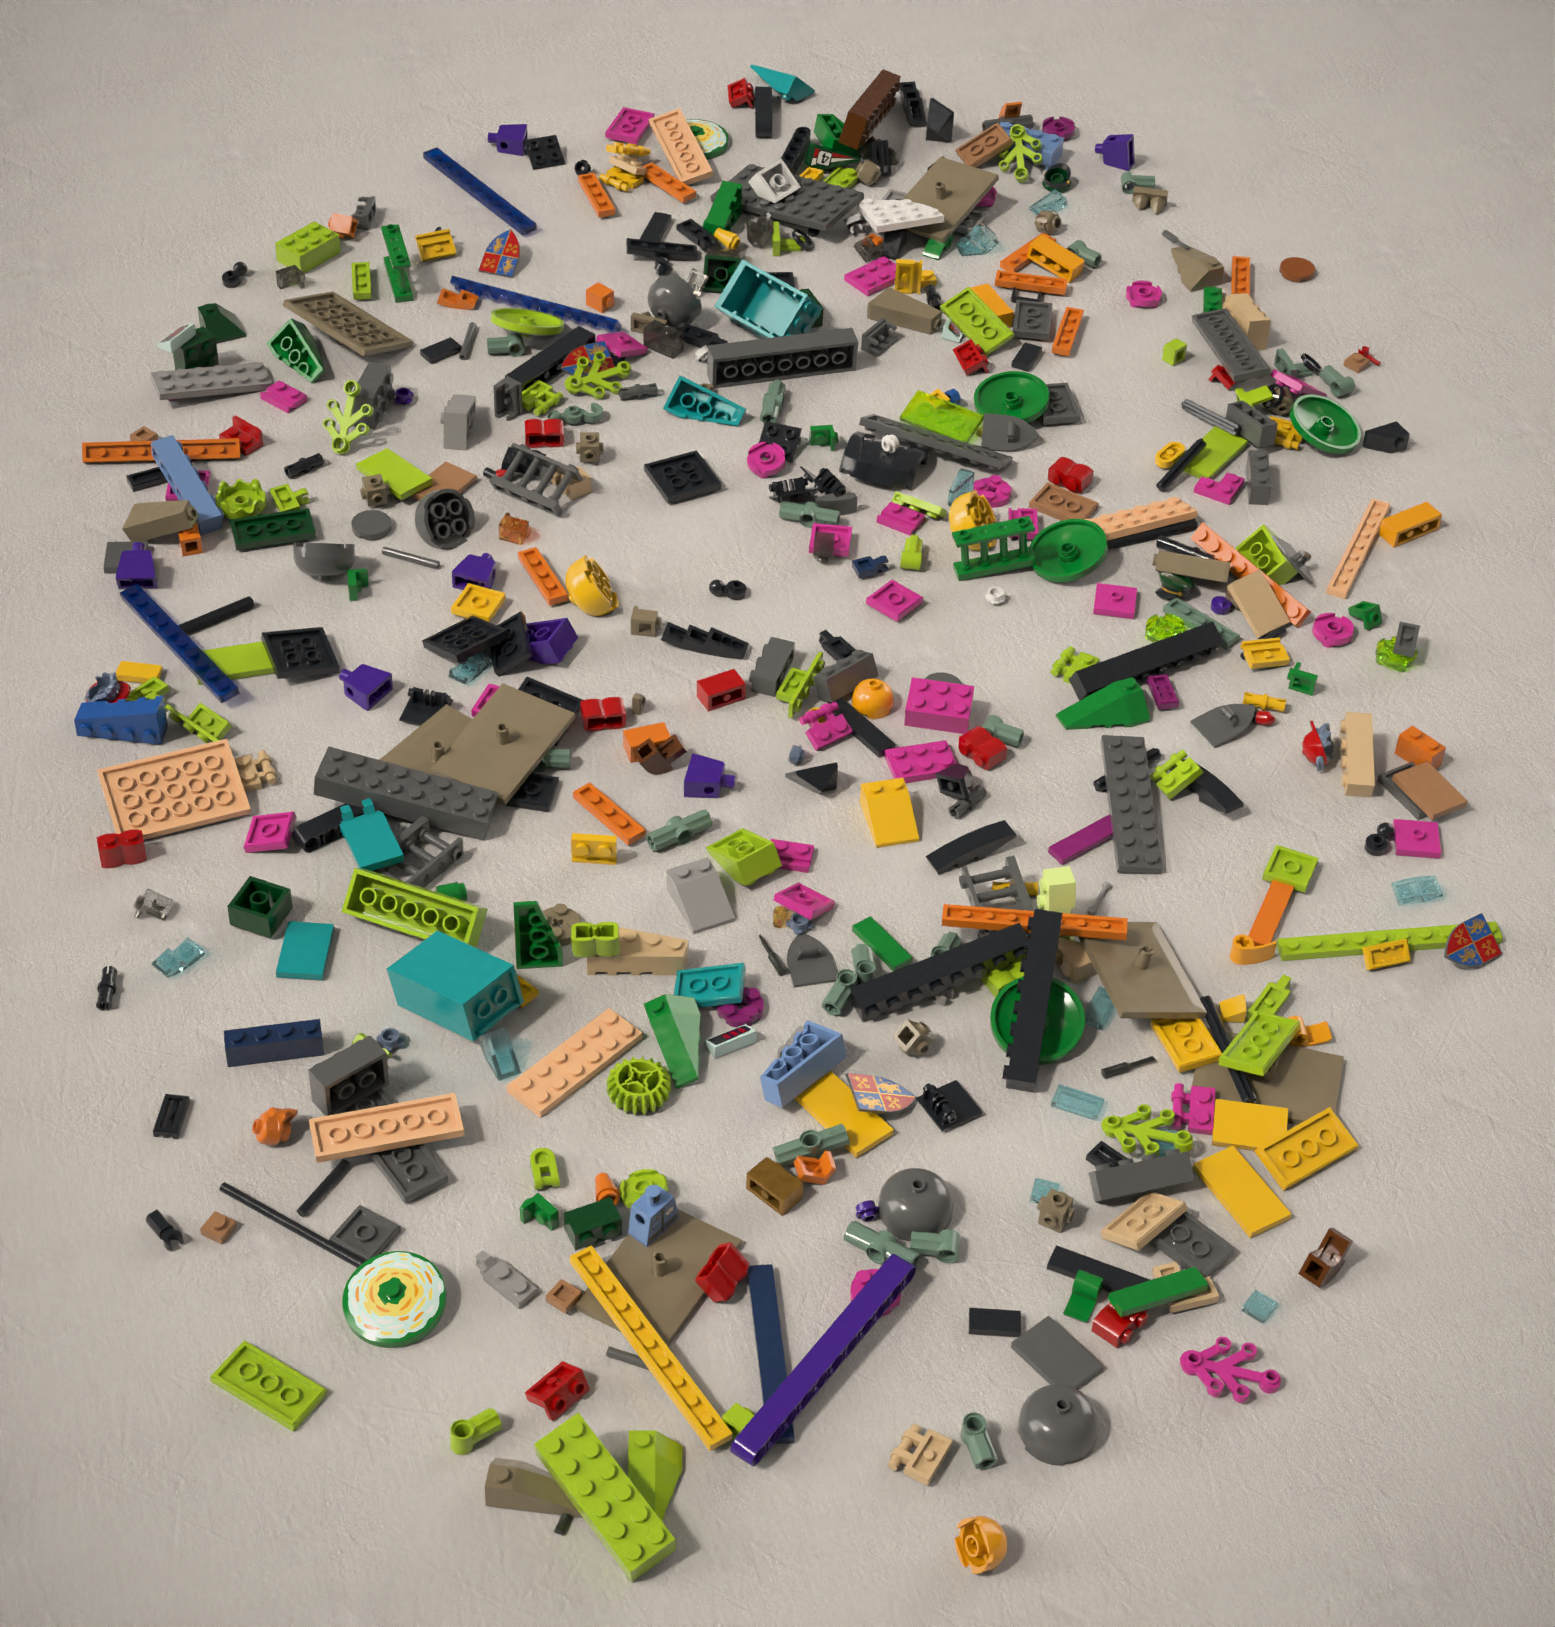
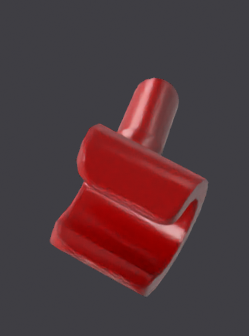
[1358,346,1381,366]

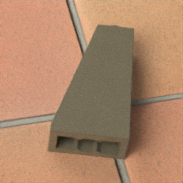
[867,287,942,334]
[122,500,198,541]
[1152,550,1231,583]

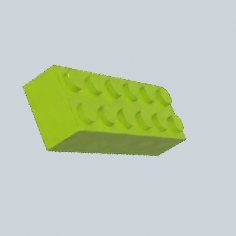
[341,868,488,948]
[534,1412,676,1583]

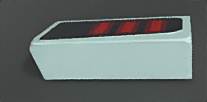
[942,318,964,342]
[157,323,196,353]
[704,1024,757,1059]

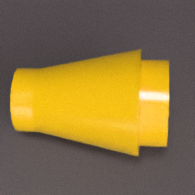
[714,228,741,250]

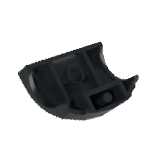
[839,431,930,490]

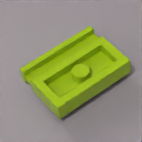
[823,166,860,189]

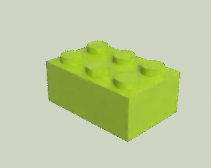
[275,221,341,275]

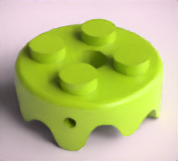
[215,478,266,519]

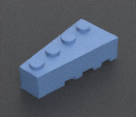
[999,122,1064,170]
[760,1020,847,1108]

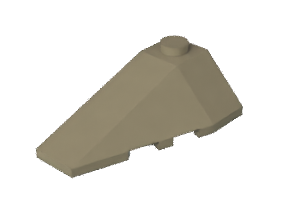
[1171,245,1224,292]
[485,1458,583,1518]

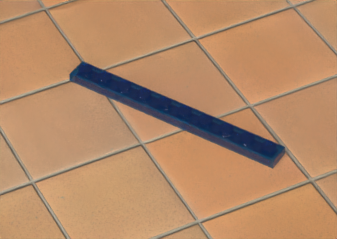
[423,147,537,235]
[450,276,622,332]
[119,584,240,704]

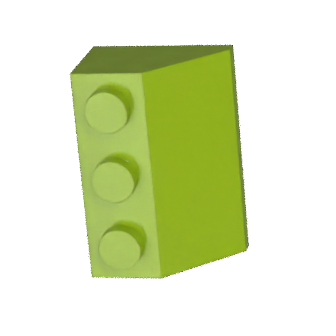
[1235,524,1298,585]

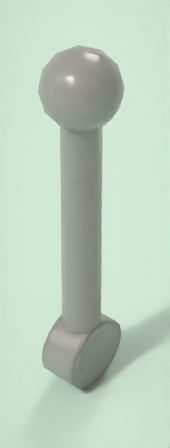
[1087,882,1111,916]

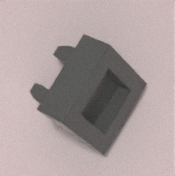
[843,213,866,235]

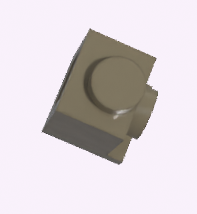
[631,606,662,637]

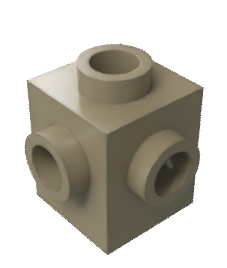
[576,432,603,463]
[360,474,390,507]
[892,1019,935,1057]
[1037,1188,1075,1234]

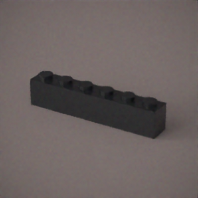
[505,326,596,391]

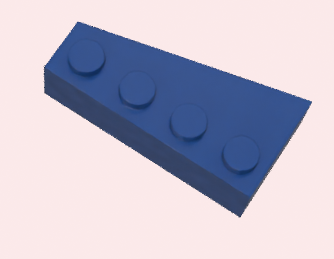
[74,696,168,745]

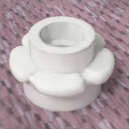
[695,345,708,361]
[881,435,899,453]
[985,587,1005,605]

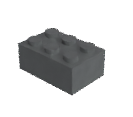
[352,362,395,429]
[308,1035,389,1116]

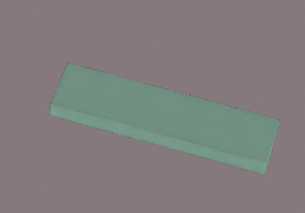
[1163,597,1240,650]

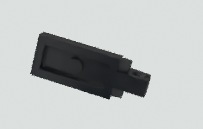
[678,324,728,347]
[819,630,856,661]

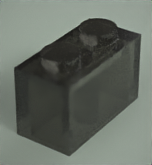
[643,320,684,359]

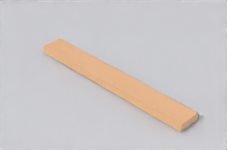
[1326,499,1390,599]

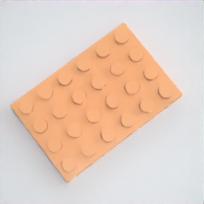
[97,739,251,840]

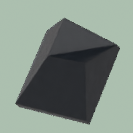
[926,98,954,143]
[785,762,838,793]

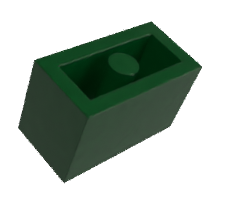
[564,1197,622,1250]

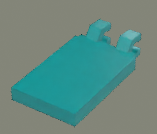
[340,798,404,871]

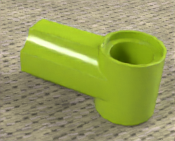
[900,535,923,570]
[450,1408,502,1455]

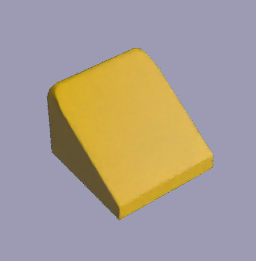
[1219,995,1246,1023]

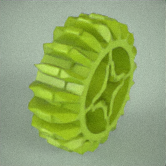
[606,1056,671,1115]

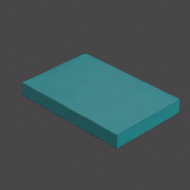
[276,921,335,980]
[674,962,746,1008]

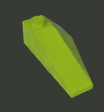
[628,1430,682,1522]

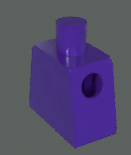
[488,124,528,156]
[1095,134,1135,171]
[115,542,158,589]
[452,553,496,590]
[339,664,393,711]
[684,753,736,798]

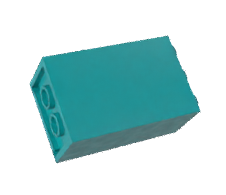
[714,259,823,338]
[387,930,524,1042]

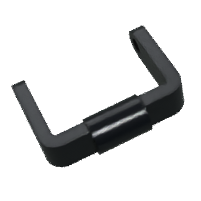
[1011,287,1042,303]

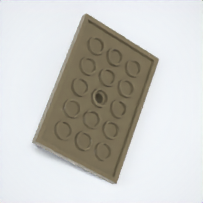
[902,157,999,243]
[282,291,413,356]
[431,683,575,805]
[379,704,472,775]
[1078,922,1207,1019]
[1192,1028,1344,1125]
[575,1209,742,1346]

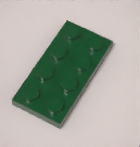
[230,508,316,550]

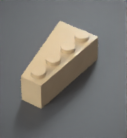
[1222,293,1271,351]
[1339,712,1375,797]
[587,927,689,975]

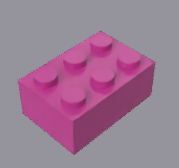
[904,677,975,734]

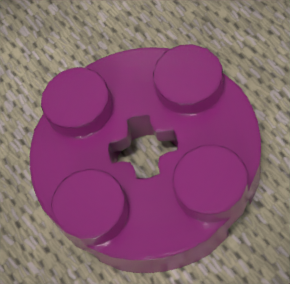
[1042,116,1075,141]
[717,987,764,1028]

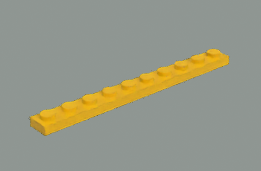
[569,1245,733,1451]

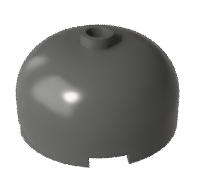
[647,274,702,328]
[415,489,475,549]
[293,542,355,580]
[878,1168,953,1242]
[1018,1384,1099,1466]

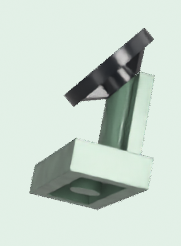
[1274,348,1322,378]

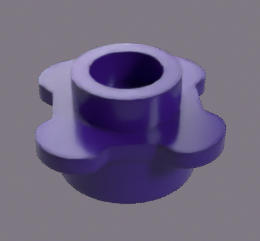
[393,388,414,405]

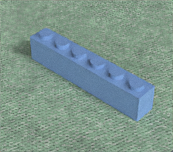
[151,435,224,536]

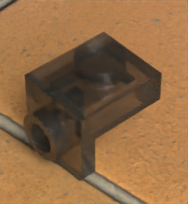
[853,236,884,262]
[276,265,306,290]
[687,268,709,296]
[813,532,835,563]
[134,889,173,921]

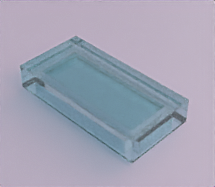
[1084,986,1115,1030]
[1051,1084,1105,1121]

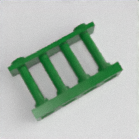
[381,224,413,303]
[952,516,1036,581]

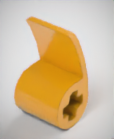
[1230,934,1277,965]
[1288,1016,1332,1047]

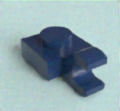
[852,555,889,579]

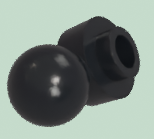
[654,256,673,276]
[222,261,248,288]
[709,579,747,600]
[1364,822,1394,856]

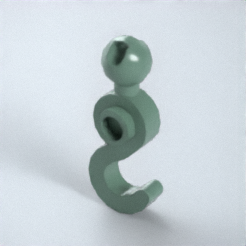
[547,403,603,425]

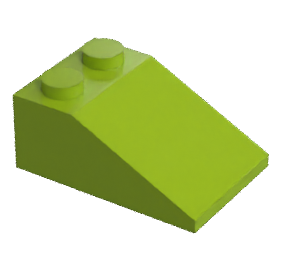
[706,828,782,886]

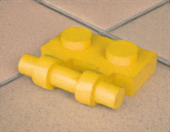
[606,142,651,157]
[599,166,644,192]
[1270,416,1303,450]

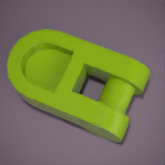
[530,1148,560,1190]

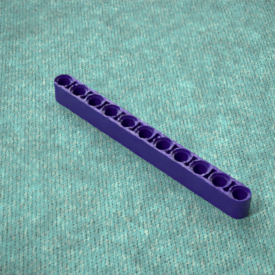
[730,1254,916,1467]

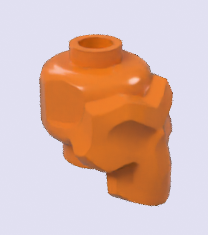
[252,1107,298,1145]

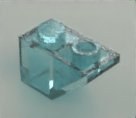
[956,222,999,256]

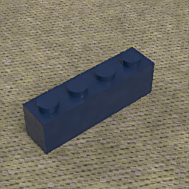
[224,1019,324,1067]

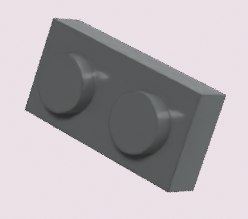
[1393,621,1420,657]

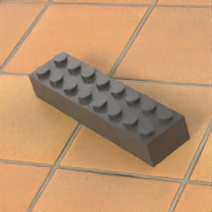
[707,328,858,389]
[313,746,499,841]

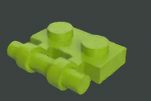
[522,380,563,416]
[1050,646,1100,684]
[1150,749,1204,800]

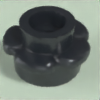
[574,160,591,175]

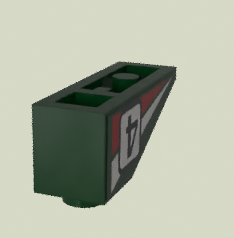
[804,143,861,170]

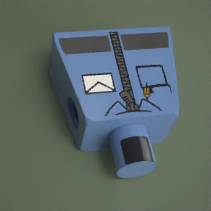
[628,1185,679,1247]

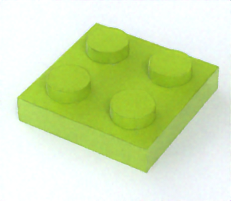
[1262,845,1319,893]

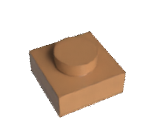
[1343,352,1370,373]
[130,426,158,441]
[200,1211,237,1244]
[546,1279,582,1314]

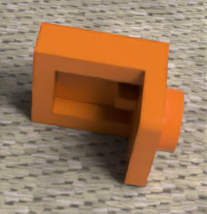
[794,1151,836,1185]

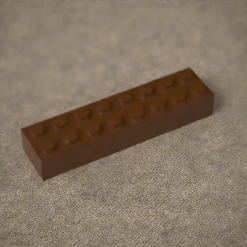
[839,69,902,150]

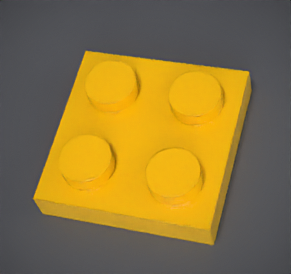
[451,583,506,622]

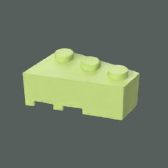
[1037,866,1076,941]

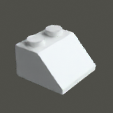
[748,159,801,203]

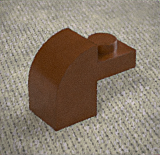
[632,734,687,775]
[1298,1227,1353,1288]

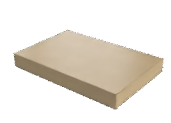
[1227,569,1291,639]
[1100,1191,1188,1251]

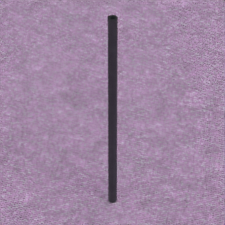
[219,1182,365,1268]

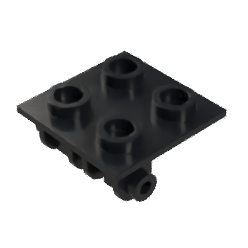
[523,135,566,170]
[759,421,802,463]
[800,466,846,497]
[769,477,816,501]
[399,687,453,725]
[916,1080,983,1132]

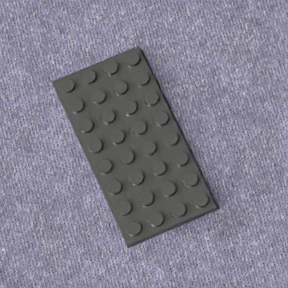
[711,164,864,232]

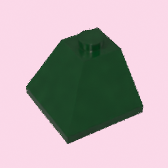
[702,255,741,293]
[197,303,246,344]

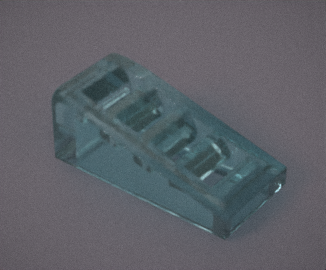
[1029,189,1067,215]
[948,468,975,507]

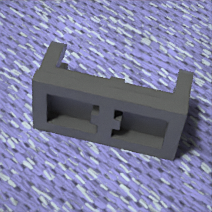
[351,196,376,230]
[861,318,898,357]
[493,376,523,421]

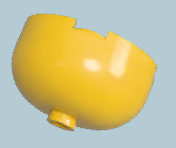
[949,490,997,551]
[565,555,619,616]

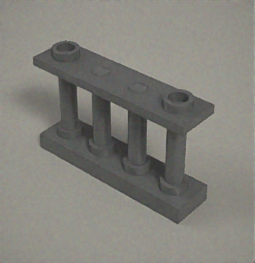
[489,443,583,517]
[373,815,464,888]
[959,855,1034,938]

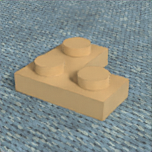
[609,154,647,175]
[1152,1262,1219,1313]

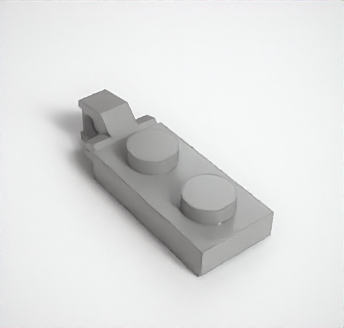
[475,1250,538,1309]

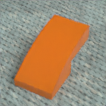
[998,101,1022,119]
[437,288,478,309]

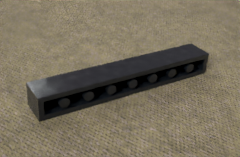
[1069,621,1224,701]
[1002,909,1063,1093]
[850,923,1028,1022]

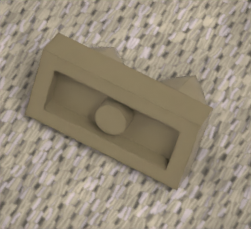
[1132,186,1168,215]
[631,311,668,339]

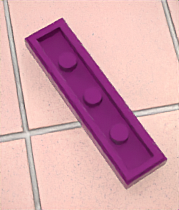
[1048,814,1113,865]

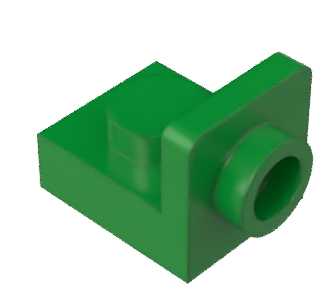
[809,425,838,451]
[347,569,369,601]
[1348,601,1382,630]
[1287,662,1318,696]
[519,1193,559,1231]

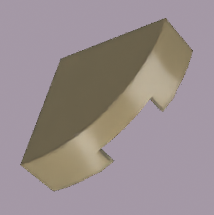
[632,693,646,715]

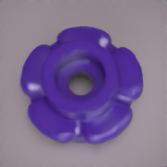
[855,1200,879,1222]

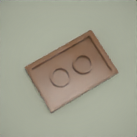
[955,123,1014,168]
[410,461,477,501]
[1028,482,1099,521]
[1392,761,1468,820]

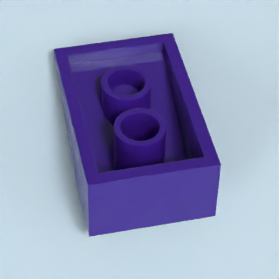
[527,618,578,664]

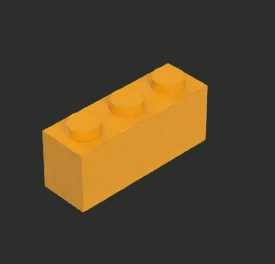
[1027,234,1085,283]
[970,283,1014,328]
[1379,502,1442,548]

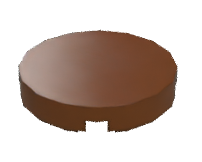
[1279,257,1315,282]

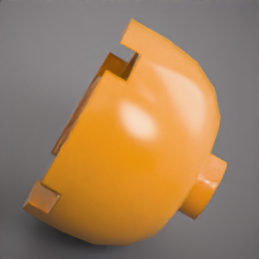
[851,678,894,719]
[955,1516,1007,1574]

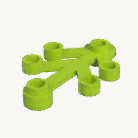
[999,124,1043,183]
[564,351,631,400]
[322,380,374,455]
[1101,1104,1193,1157]

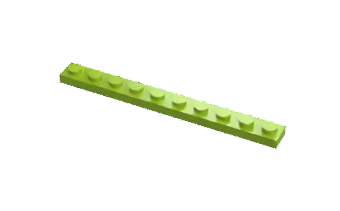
[1276,921,1503,961]

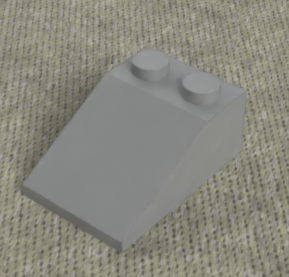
[667,857,735,934]

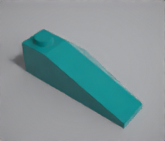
[750,64,815,101]
[663,375,747,426]

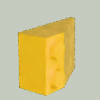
[860,778,919,848]

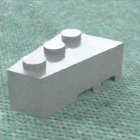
[440,394,476,450]

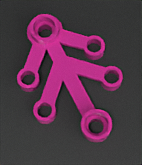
[1180,1337,1281,1403]

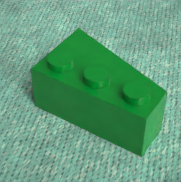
[814,114,864,158]
[702,180,742,236]

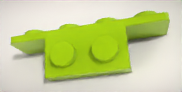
[776,652,825,718]
[165,702,232,752]

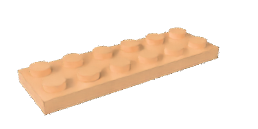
[648,108,713,185]
[1085,497,1197,541]
[507,1008,643,1118]
[309,1093,464,1163]

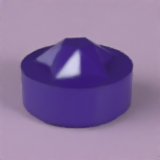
[1210,596,1232,615]

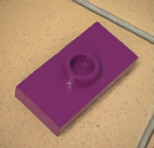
[1147,674,1179,710]

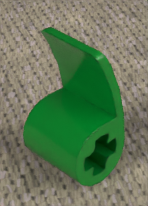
[923,235,953,260]
[1063,1270,1104,1323]

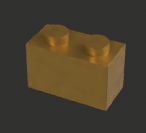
[746,1157,803,1216]

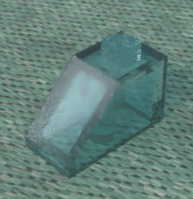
[478,1027,521,1081]

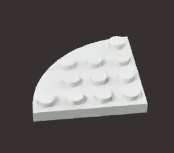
[857,199,944,233]

